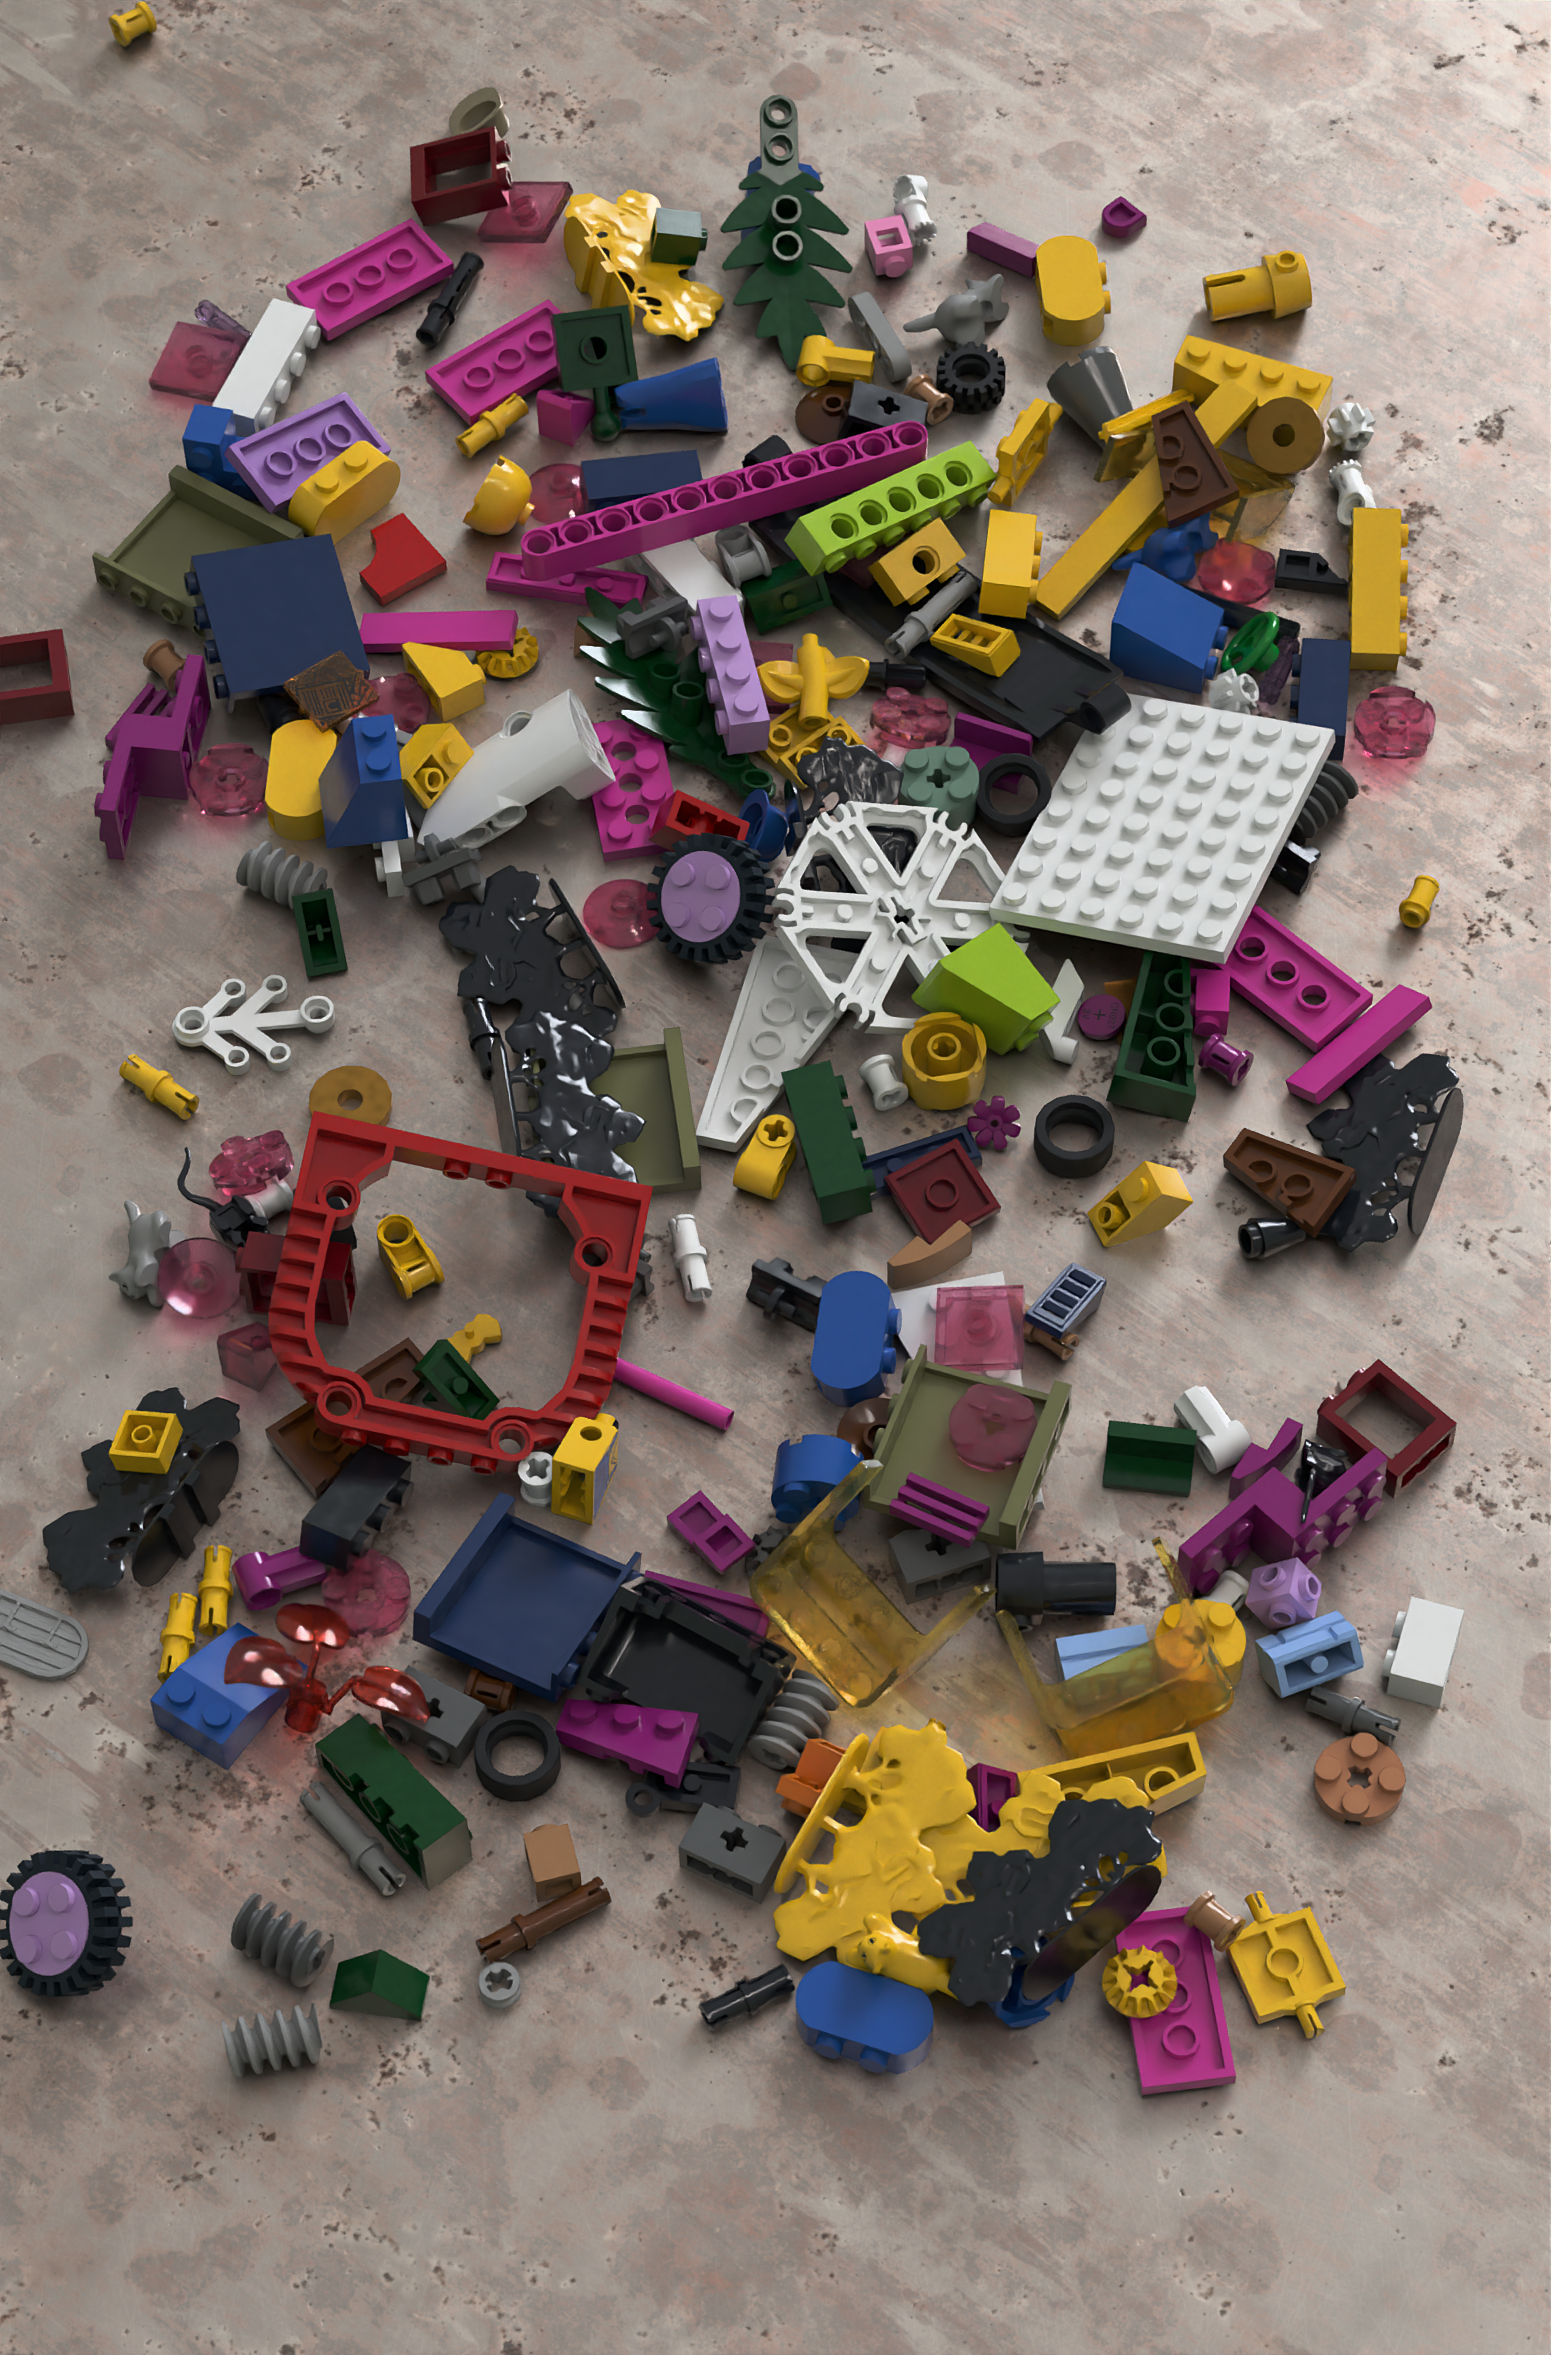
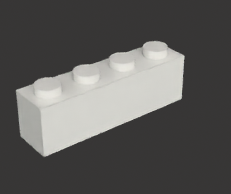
[212,298,321,437]
[625,538,746,629]

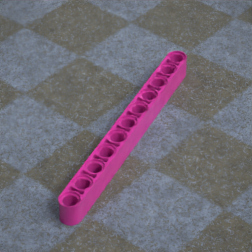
[521,421,928,582]

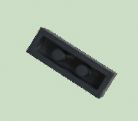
[299,1444,414,1572]

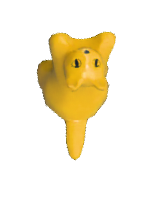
[845,1913,959,2000]

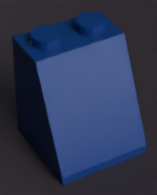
[1109,562,1229,695]
[318,714,409,849]

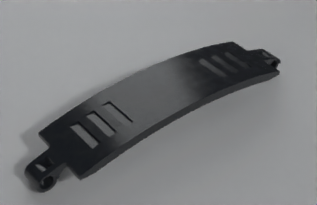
[742,435,1132,743]

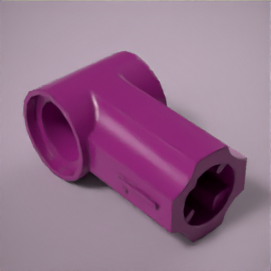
[232,1546,328,1611]

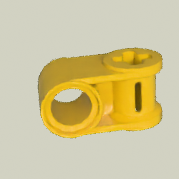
[733,1114,797,1200]
[377,1214,445,1300]

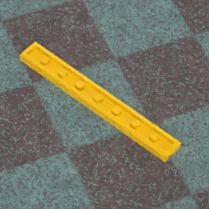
[1034,378,1258,621]

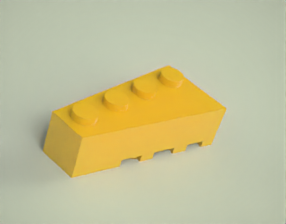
[1172,334,1333,447]
[1348,507,1408,671]
[1014,1731,1207,1817]

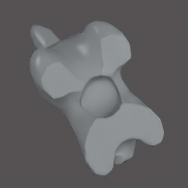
[903,274,1009,349]
[109,1200,190,1307]

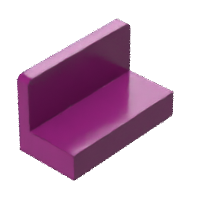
[949,712,1033,795]

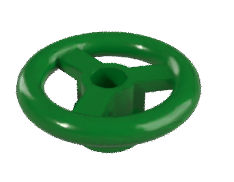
[1220,612,1280,676]

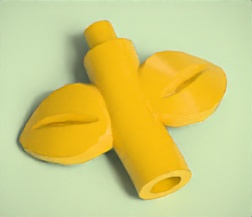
[756,633,870,729]

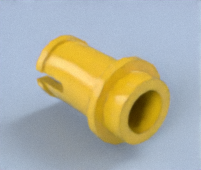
[1399,875,1440,928]

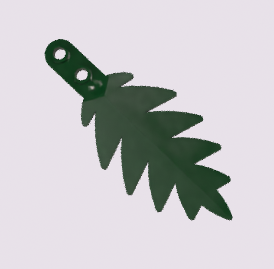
[720,95,853,371]
[577,586,776,801]

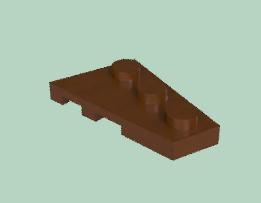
[1151,400,1240,529]
[1223,1128,1357,1238]

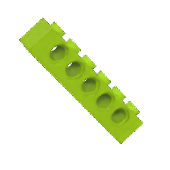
[784,440,997,577]

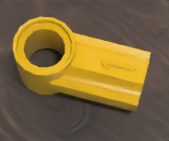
[796,335,875,387]

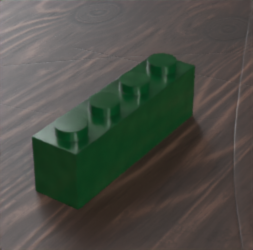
[781,1060,877,1225]

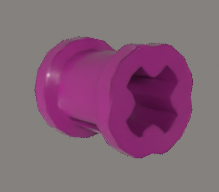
[1198,1033,1254,1086]

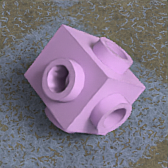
[1245,1557,1322,1630]

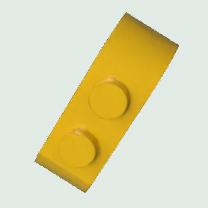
[1035,235,1111,346]
[288,441,401,544]
[265,720,338,841]

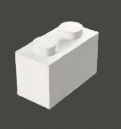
[1381,1597,1464,1708]

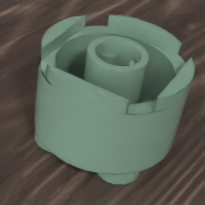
[898,746,979,831]

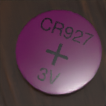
[1078,994,1126,1040]

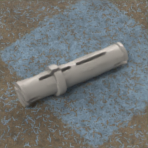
[885,571,977,660]
[299,1781,406,1896]

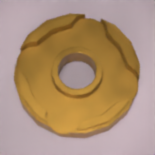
[1246,396,1325,477]
[308,1066,393,1127]

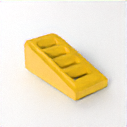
[929,614,1021,677]

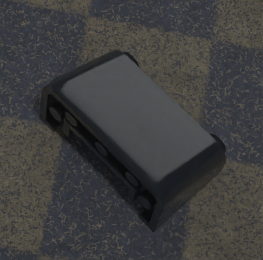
[575,1576,797,1766]

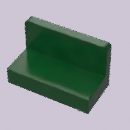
[739,558,833,633]
[1102,1420,1197,1497]

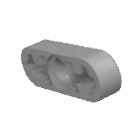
[848,291,912,382]

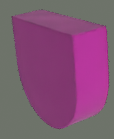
[1101,196,1147,238]

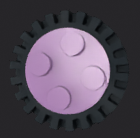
[646,833,775,964]
[0,1850,133,1997]

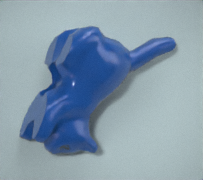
[1110,511,1219,584]

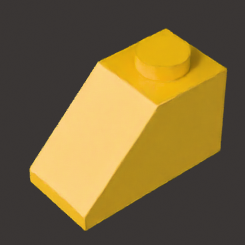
[402,642,487,723]

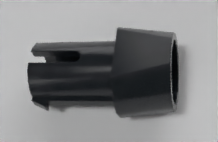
[995,1551,1116,1632]

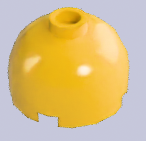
[463,455,535,535]

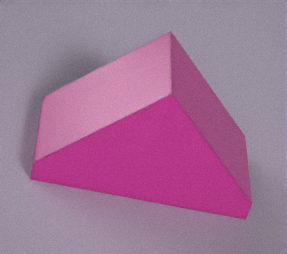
[536,390,596,447]

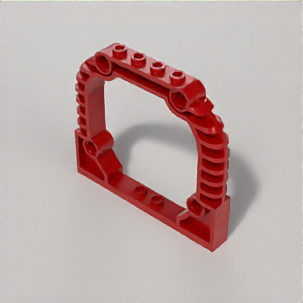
[268,1110,653,1475]

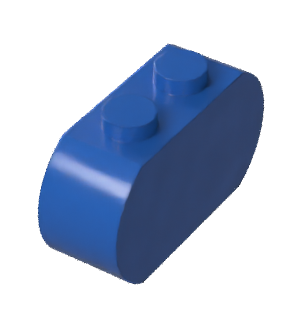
[810,1271,902,1407]
[795,1961,934,2074]

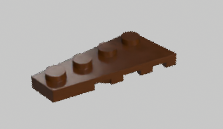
[265,1337,425,1498]

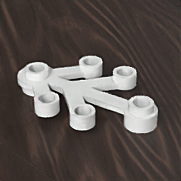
[172,975,335,1075]

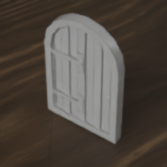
[0,1588,89,1681]

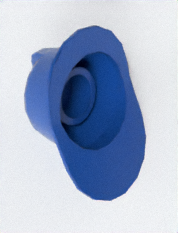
[738,789,788,863]

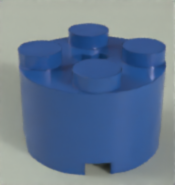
[771,1434,864,1532]

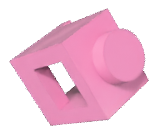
[864,215,913,277]

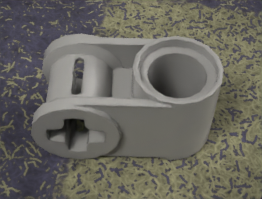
[714,524,772,589]

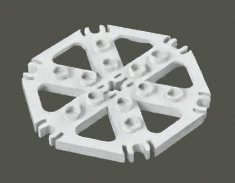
[772,801,1030,1036]

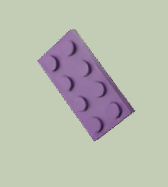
[224,392,391,514]

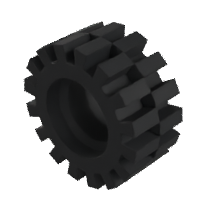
[936,342,1006,415]

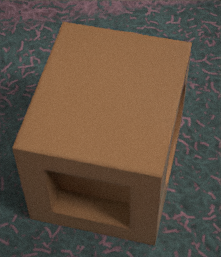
[523,1823,582,1903]

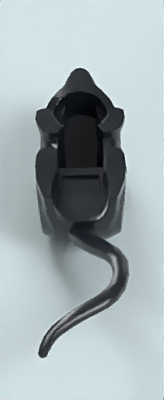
[177,1147,270,1262]
[1294,1439,1349,1523]

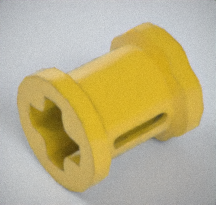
[109,1,157,47]

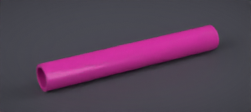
[614,1357,734,1431]

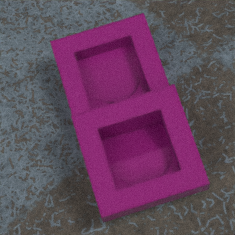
[1228,1417,1303,1500]
[666,1490,756,1574]

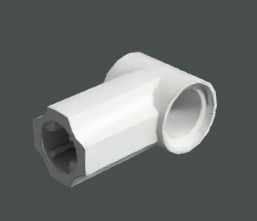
[1173,1385,1252,1474]

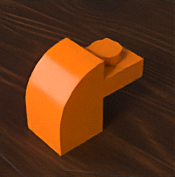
[775,1738,846,1819]

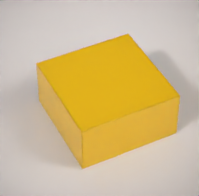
[108,1410,183,1474]

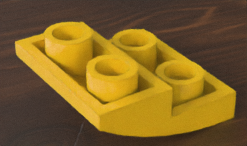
[758,702,866,790]

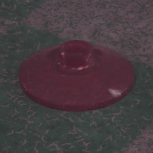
[529,463,585,524]
[583,879,661,948]
[157,1237,241,1319]

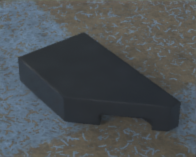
[1274,549,1349,596]

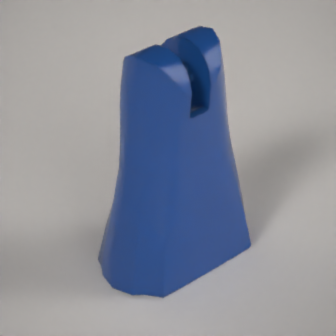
[614,357,729,432]

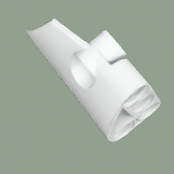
[417,689,616,850]

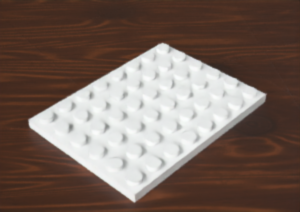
[989,693,1335,964]

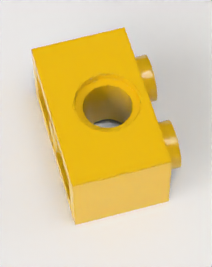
[868,517,967,606]

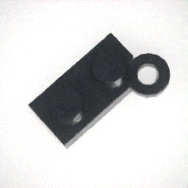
[625,1761,741,1818]

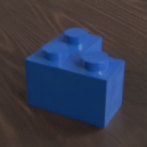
[182,404,261,502]

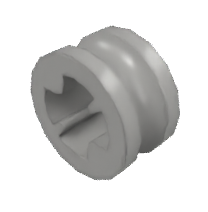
[478,1962,521,2010]

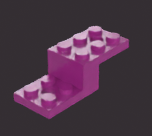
[94,654,212,860]
[1175,1447,1388,1601]

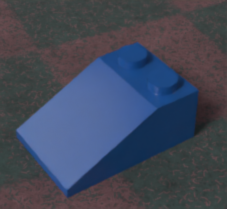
[150,1622,310,1770]

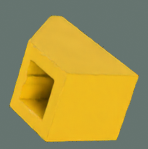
[399,723,474,809]
[1087,1161,1193,1247]

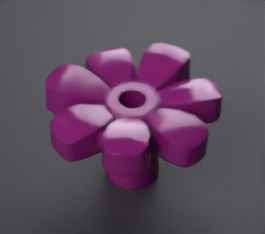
[967,1095,1021,1150]

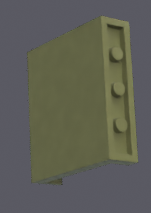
[92,464,304,641]
[525,1027,702,1195]
[858,1344,1072,1550]

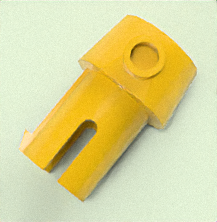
[1202,250,1312,322]

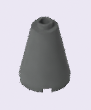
[1047,346,1142,458]

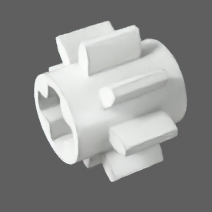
[1326,403,1376,451]
[1209,668,1259,715]

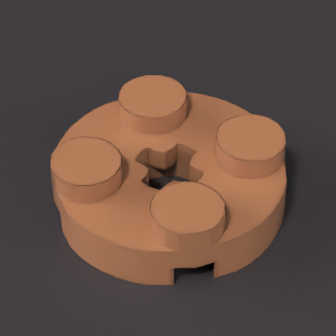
[1313,1733,1406,1826]

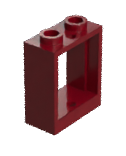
[410,126,513,227]
[0,629,75,726]
[235,1231,358,1326]
[1316,1359,1457,1499]

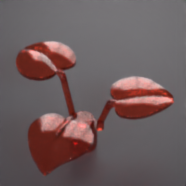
[224,1602,430,1733]

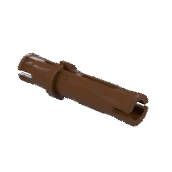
[476,1876,611,1965]

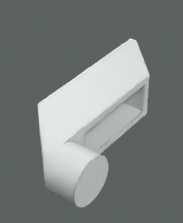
[1038,959,1085,1065]

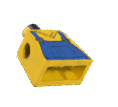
[551,1413,619,1525]

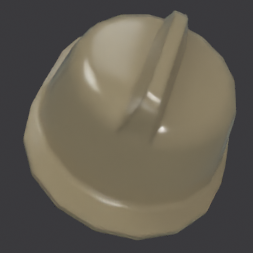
[449,87,510,139]

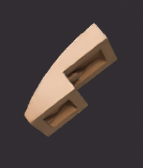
[887,1220,972,1289]

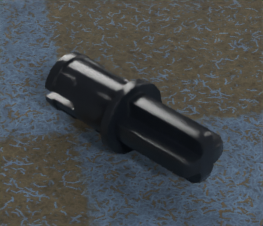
[863,659,927,691]

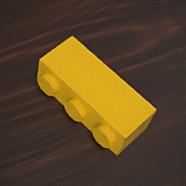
[978,509,1043,619]

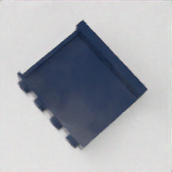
[184,534,370,713]
[412,1492,644,1704]

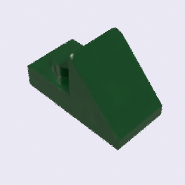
[412,1339,500,1421]

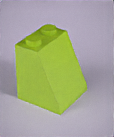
[911,922,1061,1056]

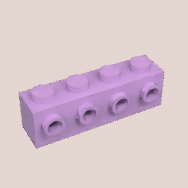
[690,595,770,755]

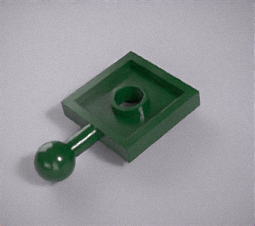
[550,305,639,442]

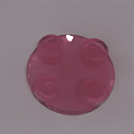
[1197,537,1276,605]
[351,672,431,734]

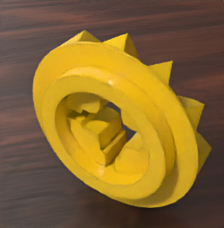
[475,627,539,678]
[1102,1945,1177,2018]

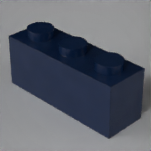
[579,449,703,514]
[1289,638,1351,761]

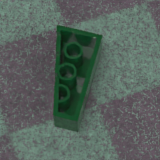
[1106,949,1196,1123]
[315,1713,473,1891]

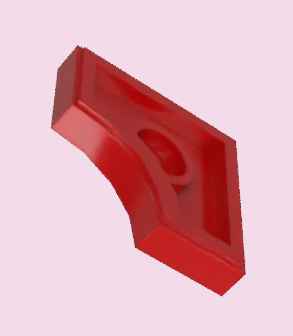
[359,512,447,606]

